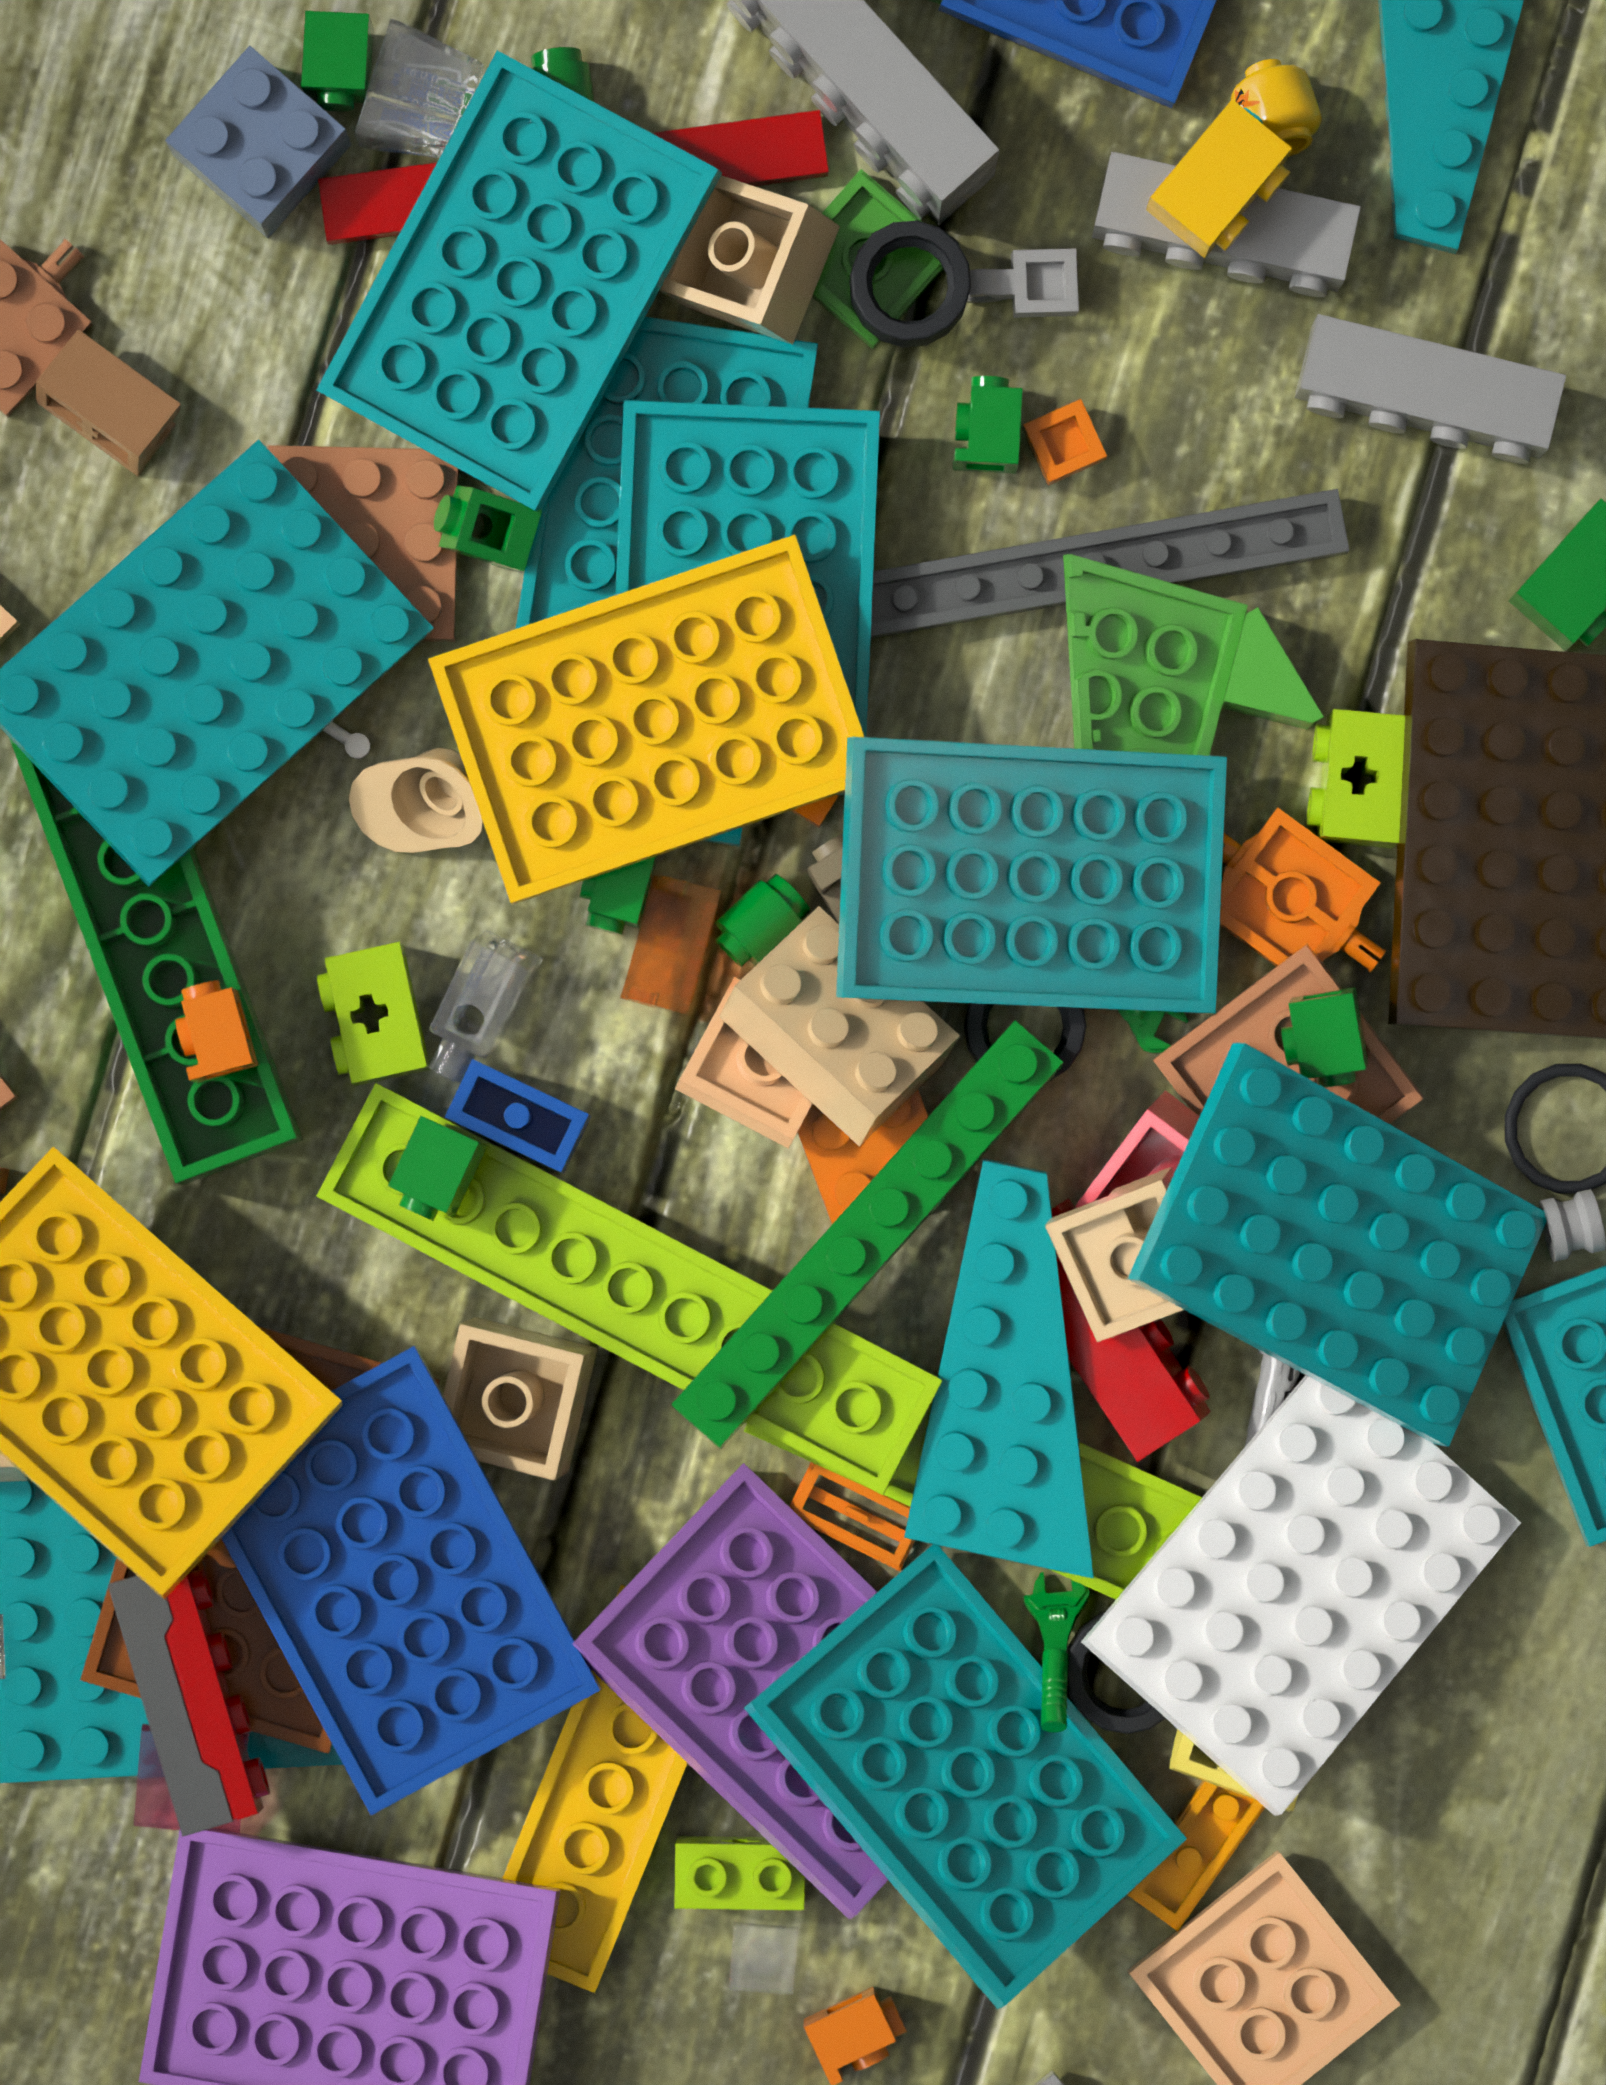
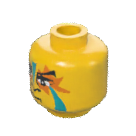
[1231,59,1322,157]

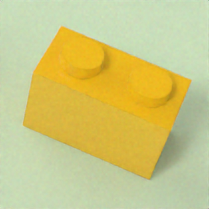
[1146,99,1292,258]

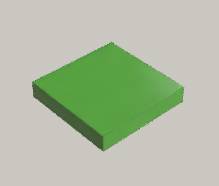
[812,169,944,350]

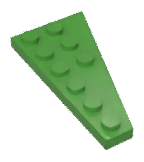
[1063,554,1248,756]

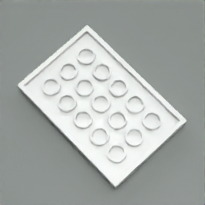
[1081,1375,1521,1816]

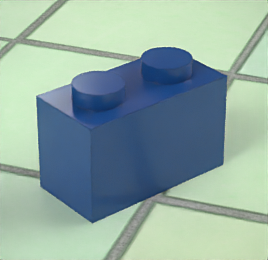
[445,1059,592,1174]

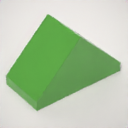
[1222,607,1324,730]

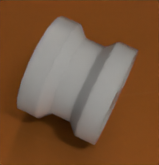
[1539,1189,1606,1262]

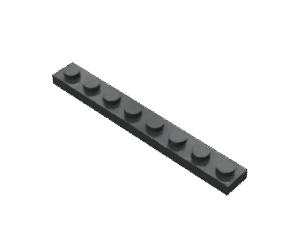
[871,489,1349,639]

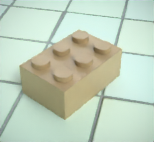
[719,906,960,1147]

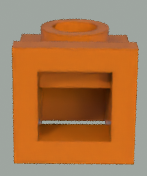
[175,980,259,1083]
[804,1986,907,2085]

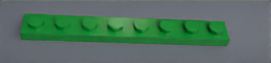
[671,1020,1063,1450]

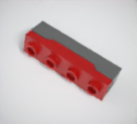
[108,1569,270,1837]

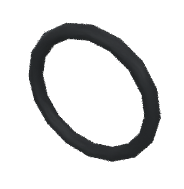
[1504,1064,1606,1194]

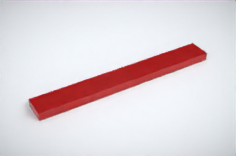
[318,110,829,245]

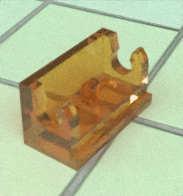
[620,875,722,1017]

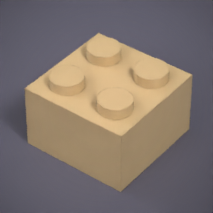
[659,175,840,345]
[443,1317,597,1481]

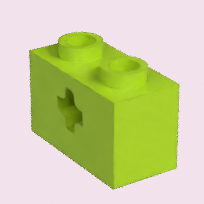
[1307,709,1405,849]
[317,941,431,1086]
[674,1836,805,1910]

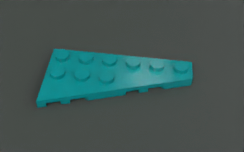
[1378,0,1524,254]
[904,1158,1094,1579]

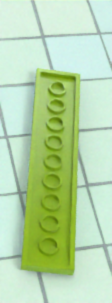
[316,1083,943,1495]

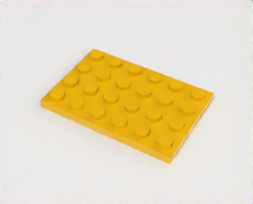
[428,535,864,905]
[0,1146,343,1600]

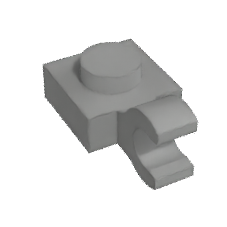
[967,248,1079,318]

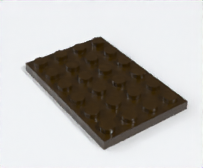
[1388,639,1606,1039]

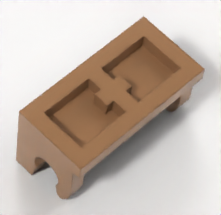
[36,329,181,476]

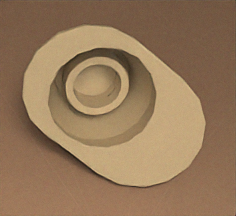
[349,748,484,853]

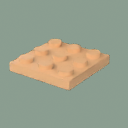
[1127,1850,1401,2085]

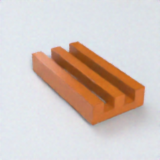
[789,1462,915,1571]

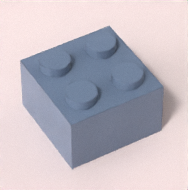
[165,45,351,239]

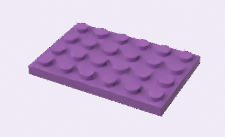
[572,1463,888,1919]
[139,1828,561,2085]

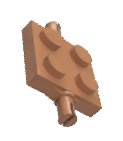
[0,238,93,418]

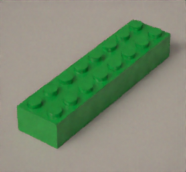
[9,738,303,1185]

